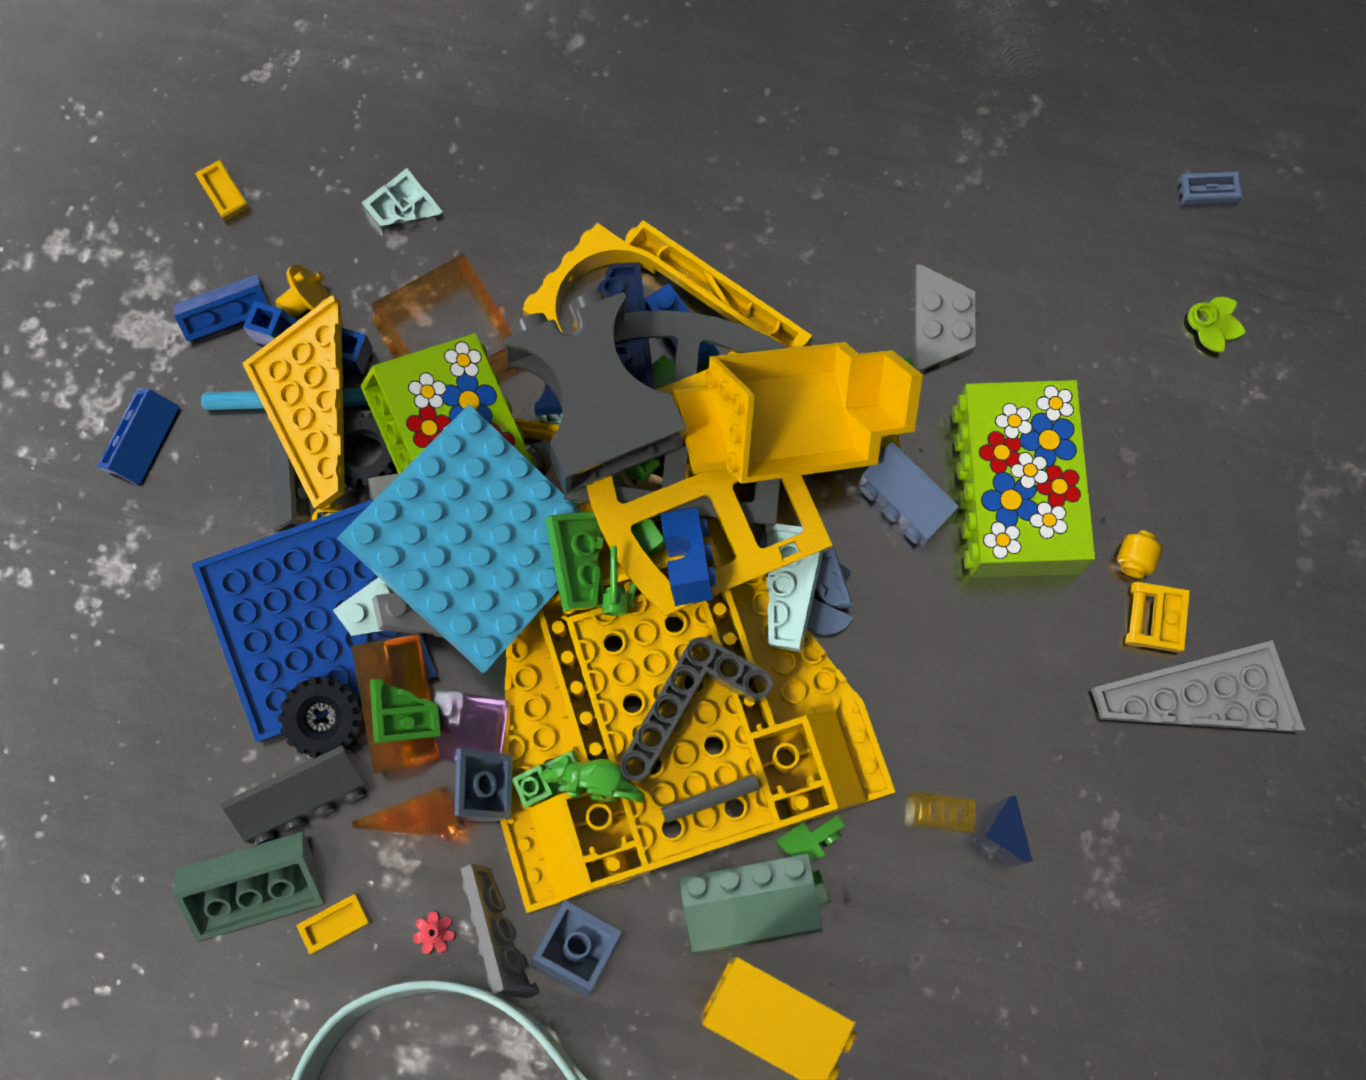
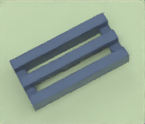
[1179,172,1243,205]

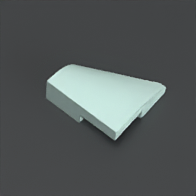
[362,168,443,227]

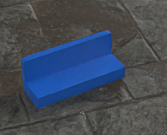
[174,274,269,342]
[96,388,179,484]

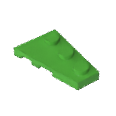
[545,512,603,612]

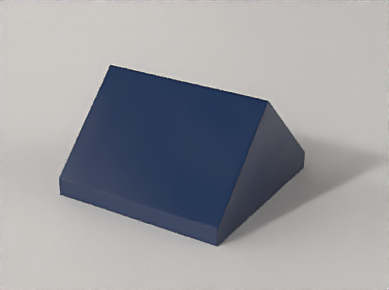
[974,795,1033,866]

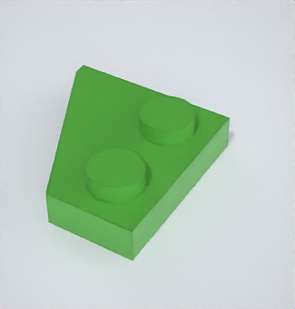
[370,679,440,743]

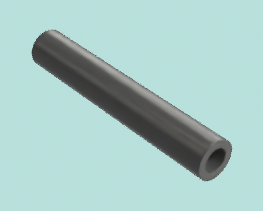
[661,774,760,823]

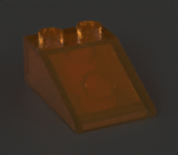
[351,786,467,843]

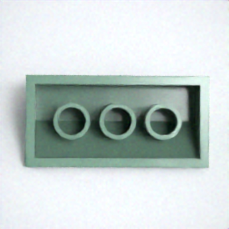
[173,831,324,942]
[679,854,823,955]

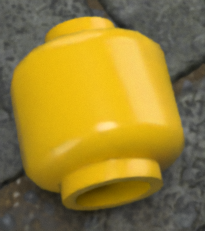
[1116,531,1163,579]

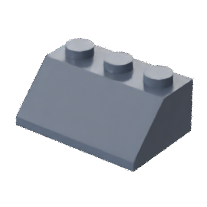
[859,442,959,547]

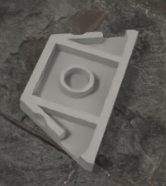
[915,264,976,373]

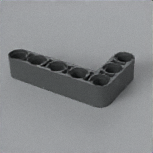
[620,637,773,784]

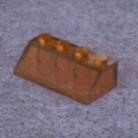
[351,634,441,774]

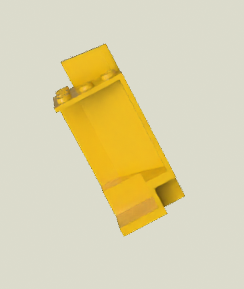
[673,342,923,484]

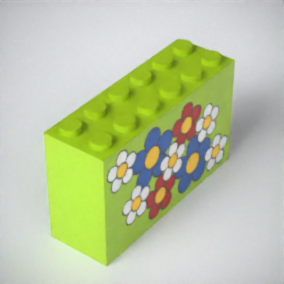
[361,333,537,474]
[952,380,1095,578]

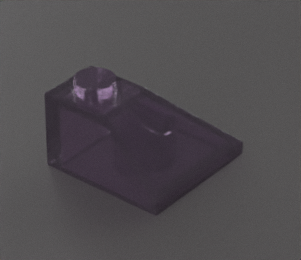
[433,692,508,761]

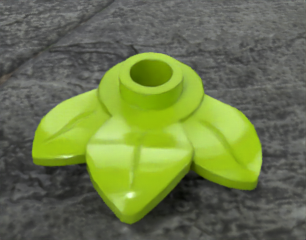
[1187,297,1246,353]

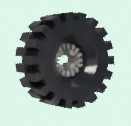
[278,676,364,758]

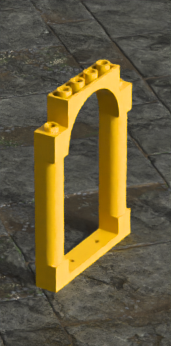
[522,220,812,476]

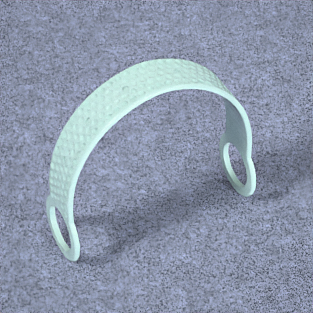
[292,980,589,1080]

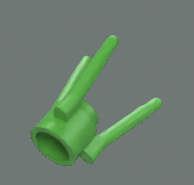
[598,545,647,616]

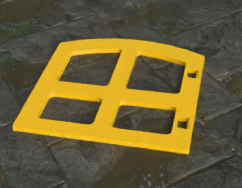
[586,370,833,616]

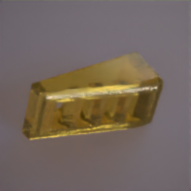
[905,792,975,833]

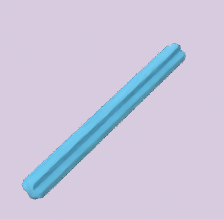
[201,388,368,410]

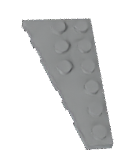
[1091,640,1306,732]

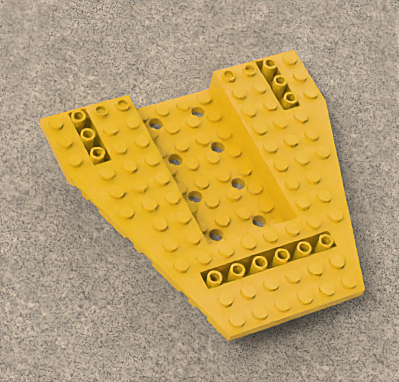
[500,472,895,913]

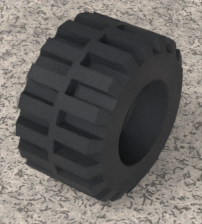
[343,413,398,496]

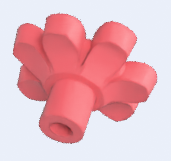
[413,911,456,955]

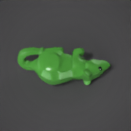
[539,755,645,803]

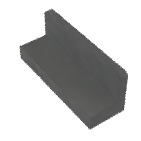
[268,437,317,530]

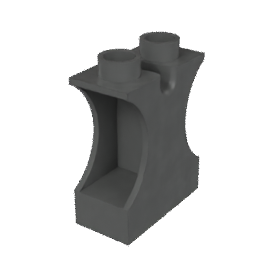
[504,290,687,494]

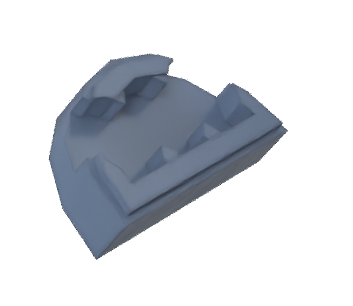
[815,547,853,609]
[807,598,854,637]

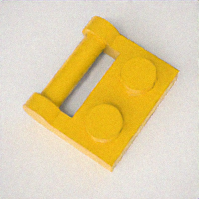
[1125,582,1190,653]

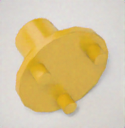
[275,264,330,319]

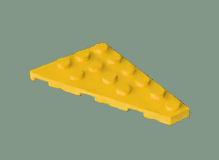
[242,295,345,511]

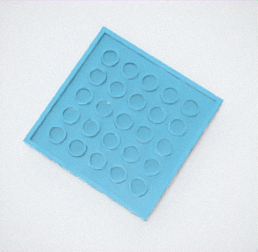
[337,405,604,673]

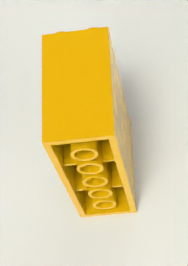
[701,957,857,1080]

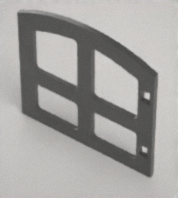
[564,310,788,526]

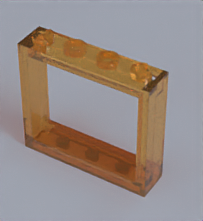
[370,253,512,374]

